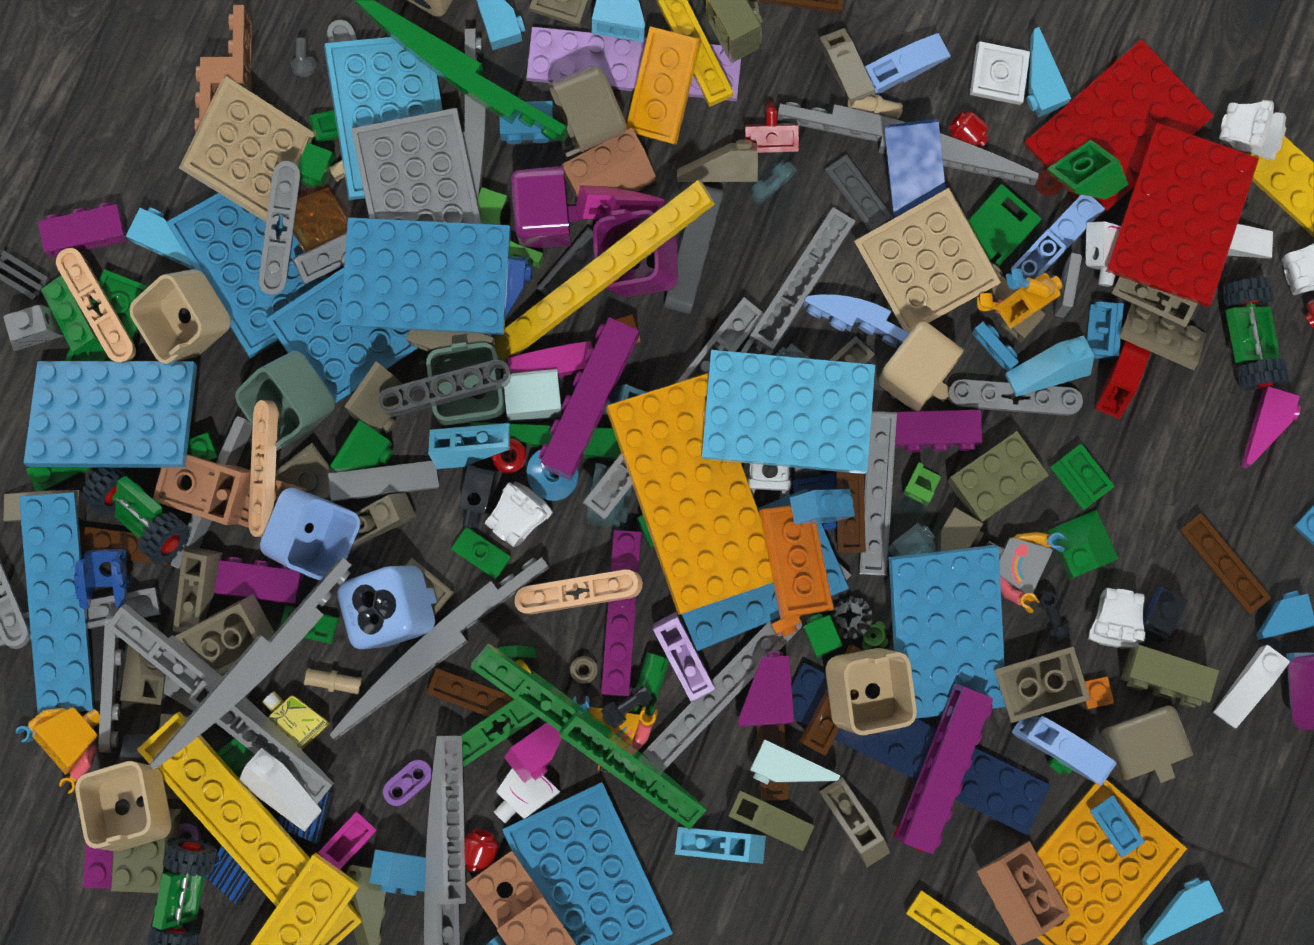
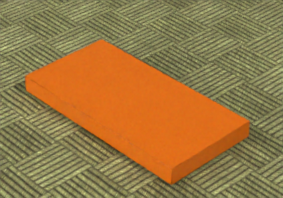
[759,505,834,619]

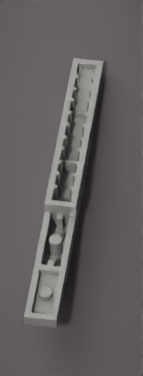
[462,29,487,201]
[777,102,1039,185]
[740,207,855,355]
[583,297,764,520]
[330,557,549,740]
[149,558,351,770]
[107,604,334,804]
[424,736,466,945]

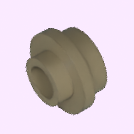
[570,656,598,684]

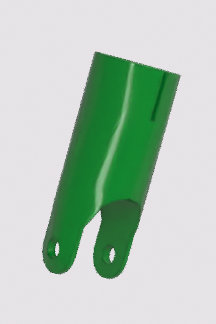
[630,653,670,716]

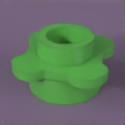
[861,621,888,650]

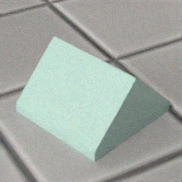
[503,369,563,424]

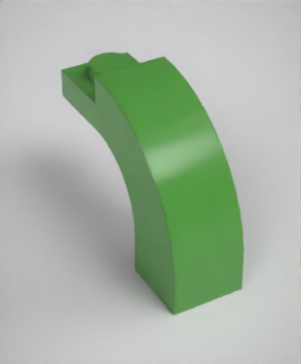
[477,187,544,269]

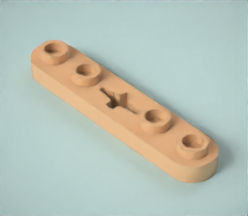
[56,248,136,362]
[248,400,279,537]
[514,570,643,614]

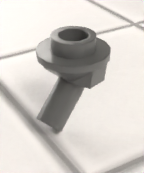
[291,38,318,77]

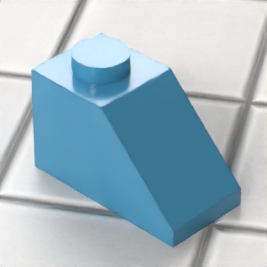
[1256,591,1314,640]

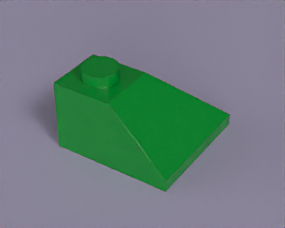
[1047,140,1128,199]
[330,420,393,473]
[1046,510,1119,581]

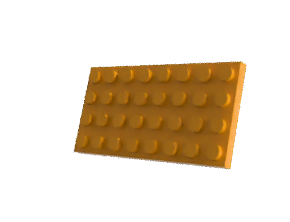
[606,373,773,615]

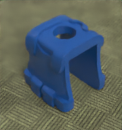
[74,549,130,609]

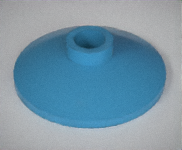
[527,450,579,501]

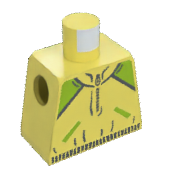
[262,691,330,750]

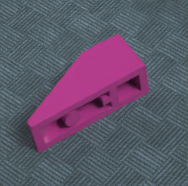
[1240,386,1301,469]
[504,723,562,783]

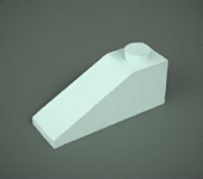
[750,740,840,785]

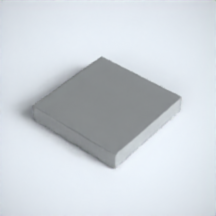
[1054,253,1082,318]

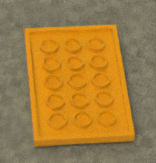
[1036,780,1187,945]

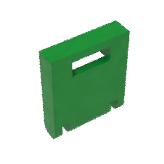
[968,184,1041,268]

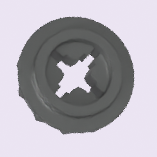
[830,596,872,639]

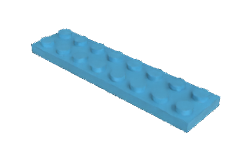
[19,492,95,714]

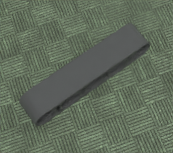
[664,185,724,314]
[378,360,511,417]

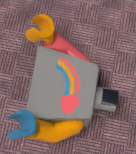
[987,532,1067,613]

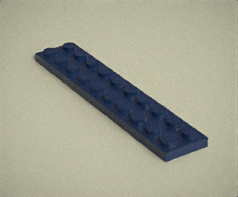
[792,663,1051,835]

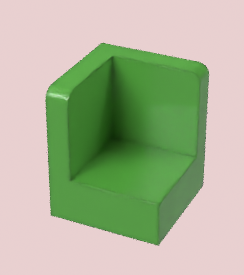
[903,462,941,506]

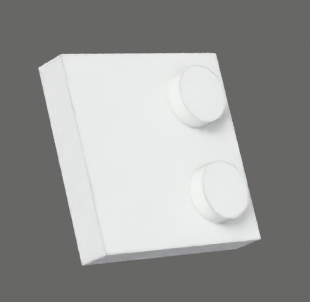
[969,41,1030,105]

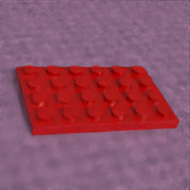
[1024,39,1214,221]
[1105,123,1259,307]

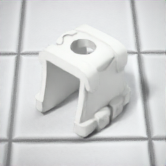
[1219,100,1286,160]
[1282,244,1314,295]
[744,463,792,499]
[485,481,553,547]
[1088,588,1145,649]

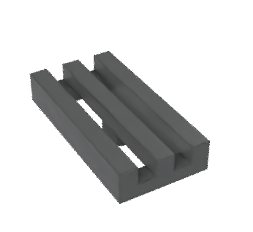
[0,250,50,302]

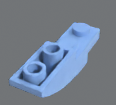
[865,33,951,96]
[1011,195,1105,280]
[803,294,910,348]
[1012,716,1117,786]

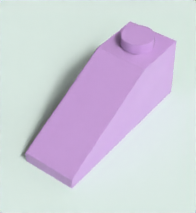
[652,612,715,701]

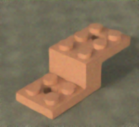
[195,5,252,133]
[153,454,306,528]
[466,851,576,945]

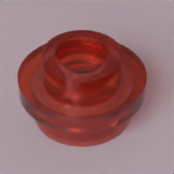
[1035,170,1062,197]

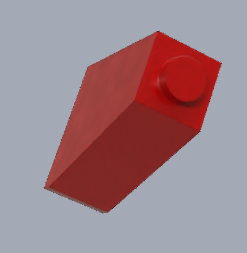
[1095,340,1151,419]

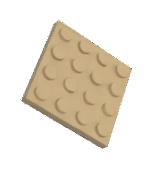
[179,76,314,222]
[854,188,1002,333]

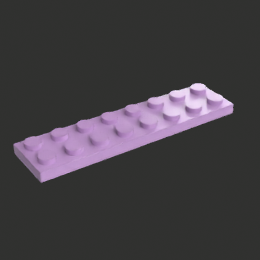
[526,27,741,101]

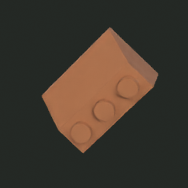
[561,128,657,198]
[977,841,1070,945]

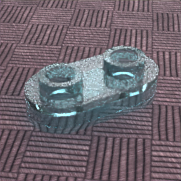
[751,162,797,205]

